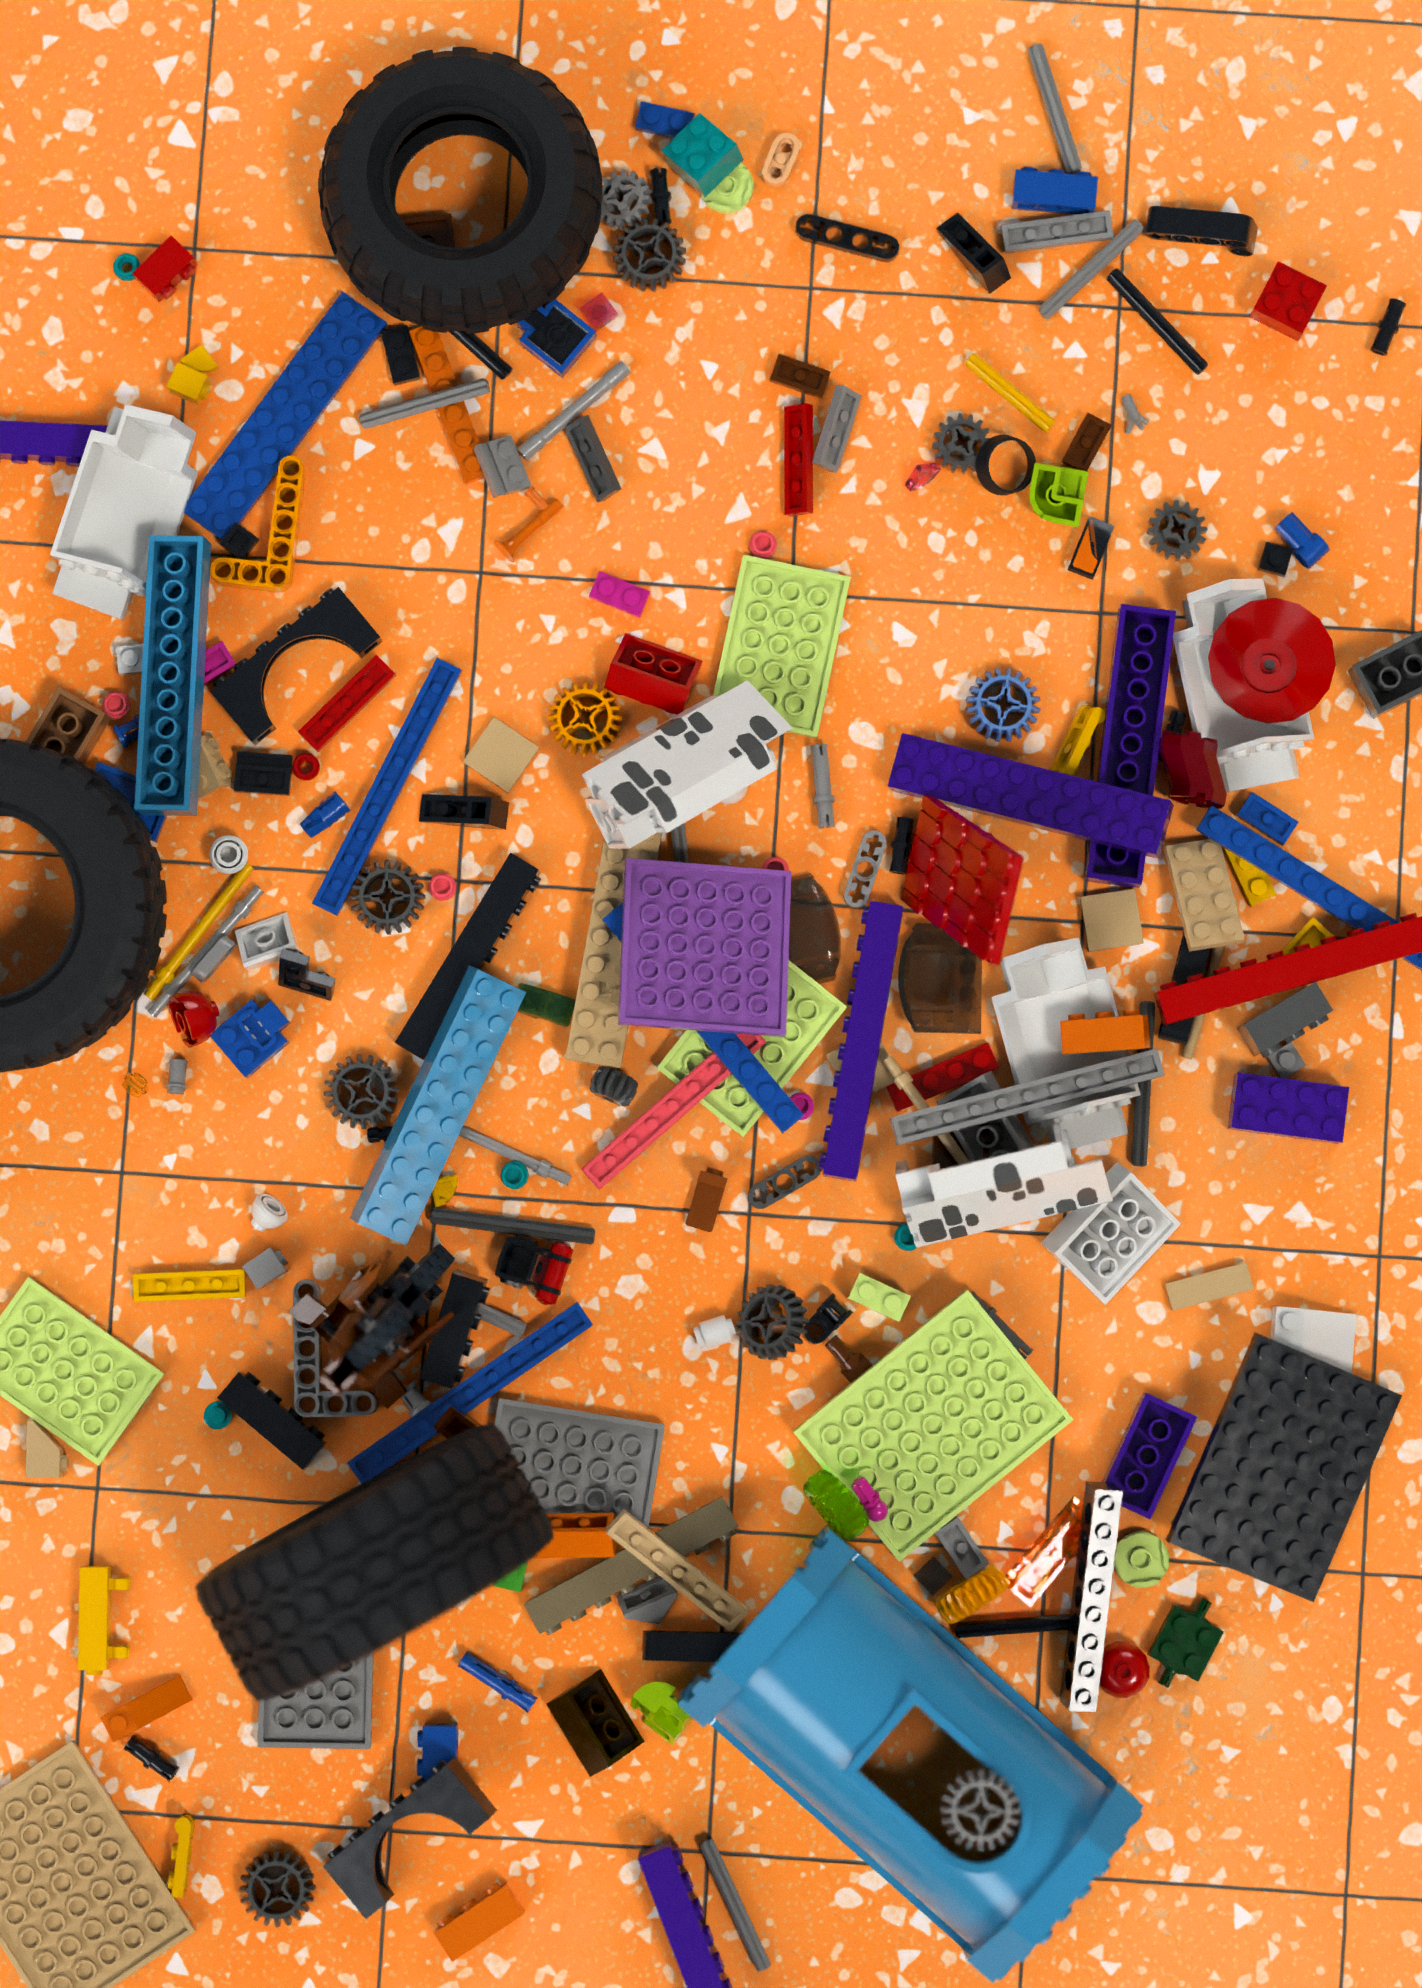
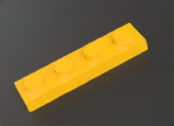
[133,1269,247,1302]

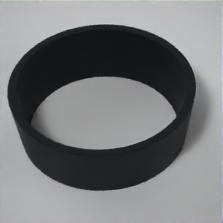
[975,435,1036,496]

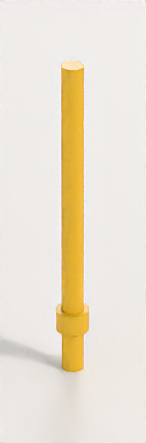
[144,863,254,1001]

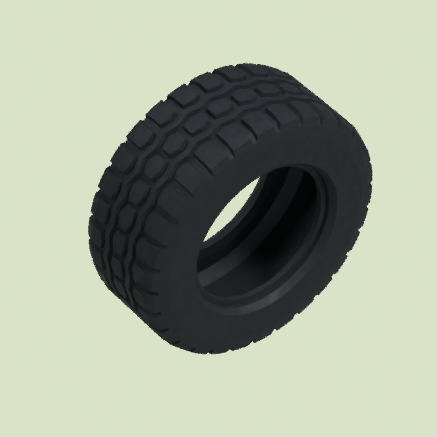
[0,738,167,1072]
[196,1423,554,1701]

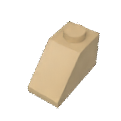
[25,1420,69,1478]

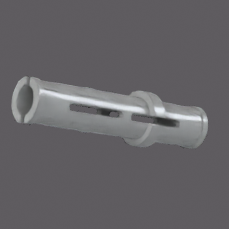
[810,744,835,829]

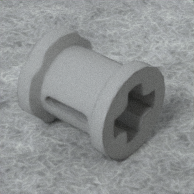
[400,1380,431,1417]

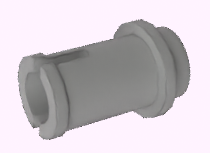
[165,1059,188,1095]

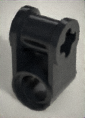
[802,1293,853,1345]

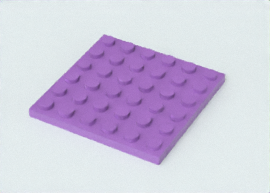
[618,858,791,1037]

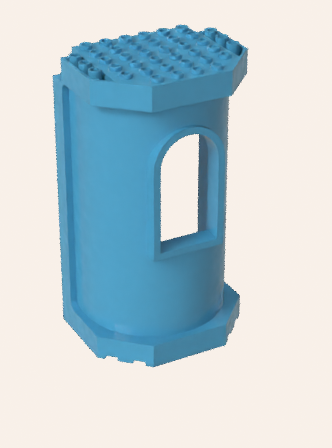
[678,1524,1144,1983]

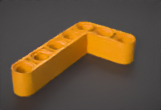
[210,455,306,593]

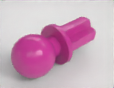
[851,1477,888,1522]

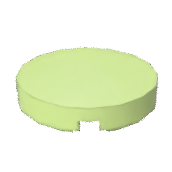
[701,163,753,214]
[1114,1531,1169,1588]

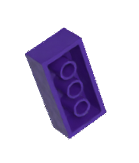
[1227,1072,1349,1144]
[1102,1392,1197,1519]

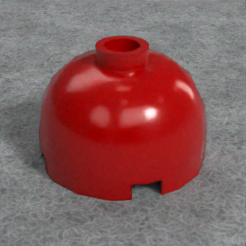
[169,991,219,1048]
[1099,1641,1150,1698]

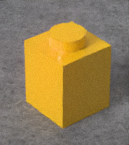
[166,362,212,406]

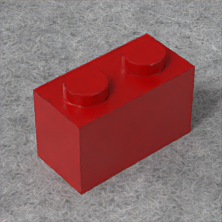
[132,235,198,303]

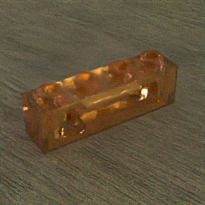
[1005,1496,1083,1607]

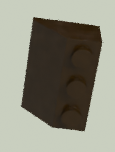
[546,1669,645,1777]

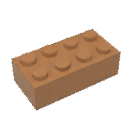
[26,686,111,764]

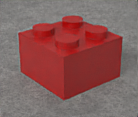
[1250,261,1327,341]

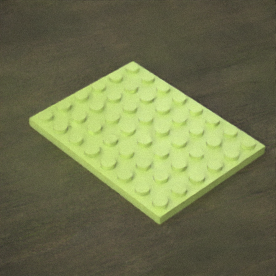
[793,1289,1073,1562]

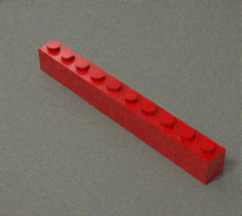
[1154,913,1422,1026]

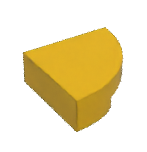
[180,345,219,373]
[432,1174,458,1208]

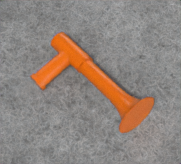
[494,486,563,563]

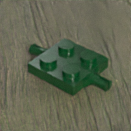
[1147,1598,1224,1688]

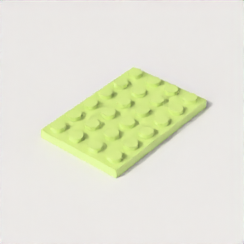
[713,554,851,739]
[657,960,847,1137]
[0,1277,165,1466]

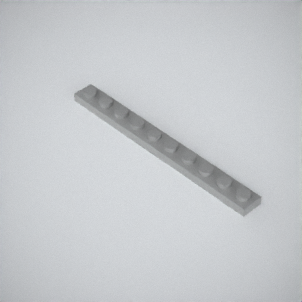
[889,1048,1165,1146]

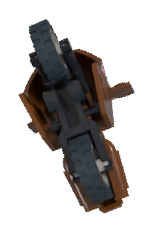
[288,1243,455,1409]

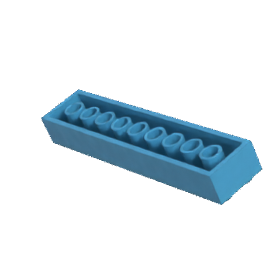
[134,536,211,816]
[350,966,526,1246]

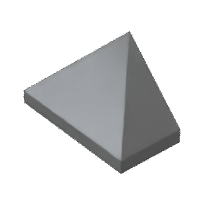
[616,1577,677,1624]

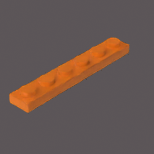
[409,326,485,485]

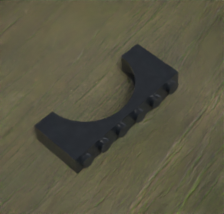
[210,587,383,746]
[323,1757,497,1919]

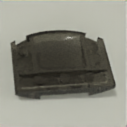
[788,873,841,984]
[898,923,982,1034]

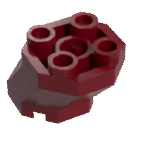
[1159,730,1227,809]

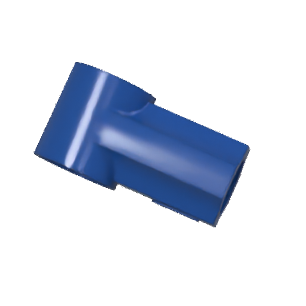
[1274,512,1330,569]

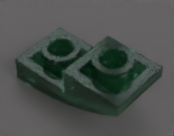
[517,983,576,1027]

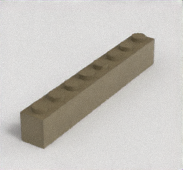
[524,1496,738,1635]

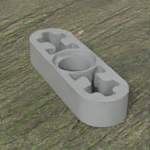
[844,830,887,909]

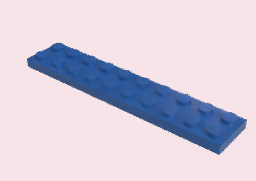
[184,291,388,541]

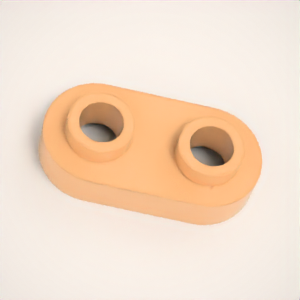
[762,133,800,187]

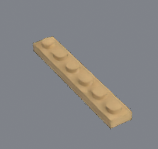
[605,1509,749,1632]

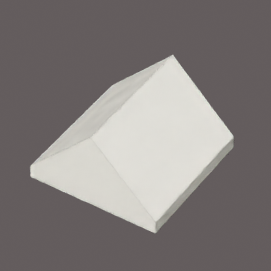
[235,912,301,971]

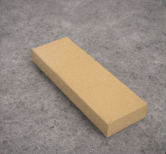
[1165,1262,1254,1311]

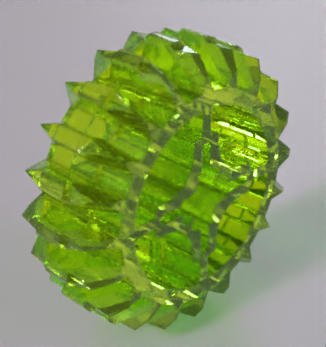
[803,1470,869,1540]

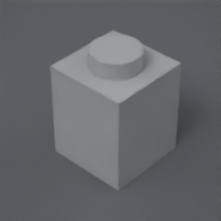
[242,1247,288,1290]

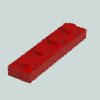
[784,403,813,517]
[298,655,397,752]
[886,1043,999,1112]

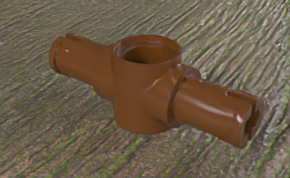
[825,1335,873,1383]

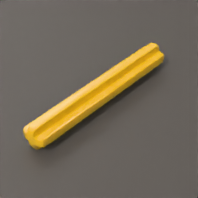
[965,353,1055,432]

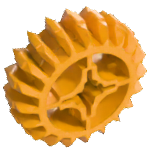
[547,681,622,756]
[935,1564,1009,1624]

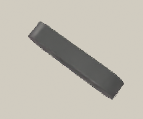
[748,1155,821,1209]

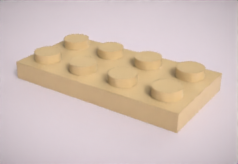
[1164,839,1245,951]

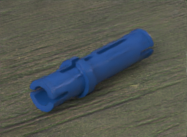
[458,1651,538,1713]

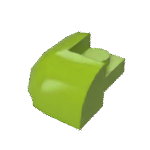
[1029,462,1089,527]
[631,1682,693,1746]

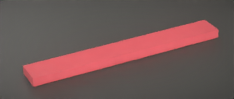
[581,1034,766,1190]

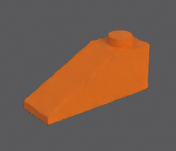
[100,1675,193,1743]

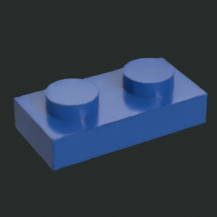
[635,101,695,139]
[1236,792,1298,846]

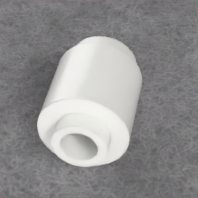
[693,1315,736,1349]

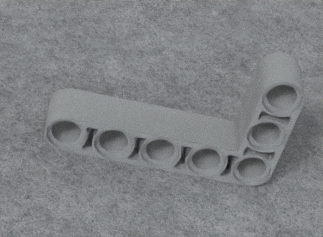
[293,1279,378,1417]

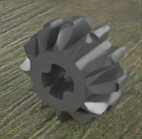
[589,1066,638,1107]

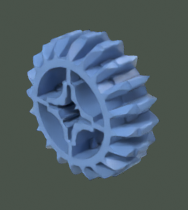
[966,668,1041,742]

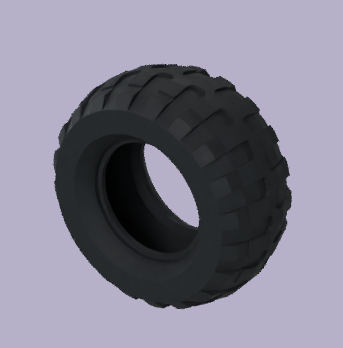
[318,47,603,334]

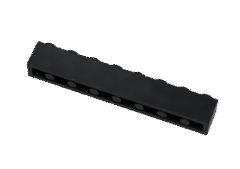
[395,853,541,1061]

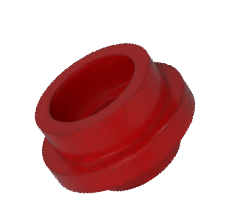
[292,753,320,781]

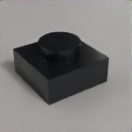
[220,522,259,560]
[1258,542,1293,577]

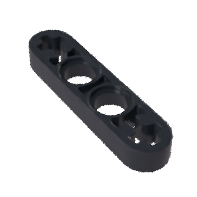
[795,214,899,262]

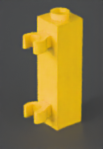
[78,1566,131,1675]

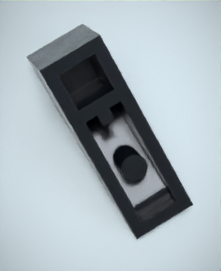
[936,212,1011,294]
[419,794,509,830]

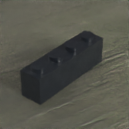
[419,1269,490,1389]
[217,1371,327,1470]

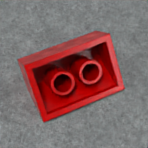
[604,633,703,715]

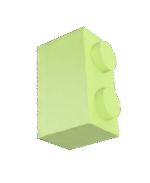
[847,1273,911,1322]

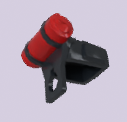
[495,1235,574,1305]

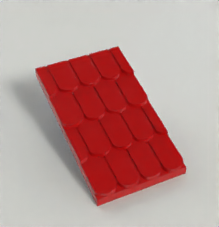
[901,795,1024,965]

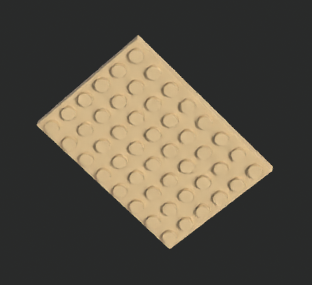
[0,1740,197,1988]

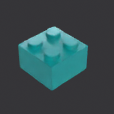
[661,113,743,197]

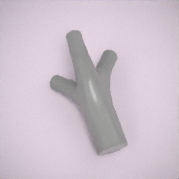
[1121,394,1149,434]

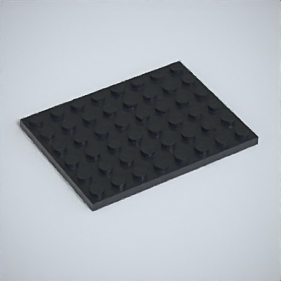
[1165,1332,1402,1602]

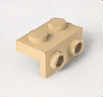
[198,734,234,800]

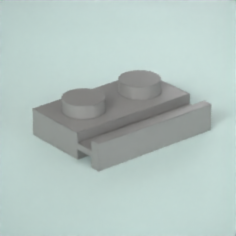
[473,436,531,499]

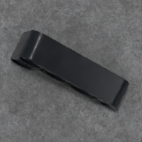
[1144,206,1258,256]

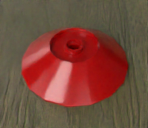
[1208,598,1336,724]

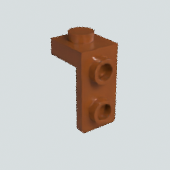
[686,1167,727,1232]

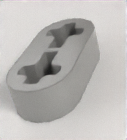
[192,935,237,983]

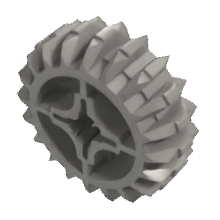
[940,1769,1021,1851]

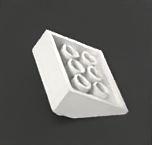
[1041,1162,1181,1305]
[1270,1306,1356,1373]

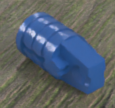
[300,791,351,838]

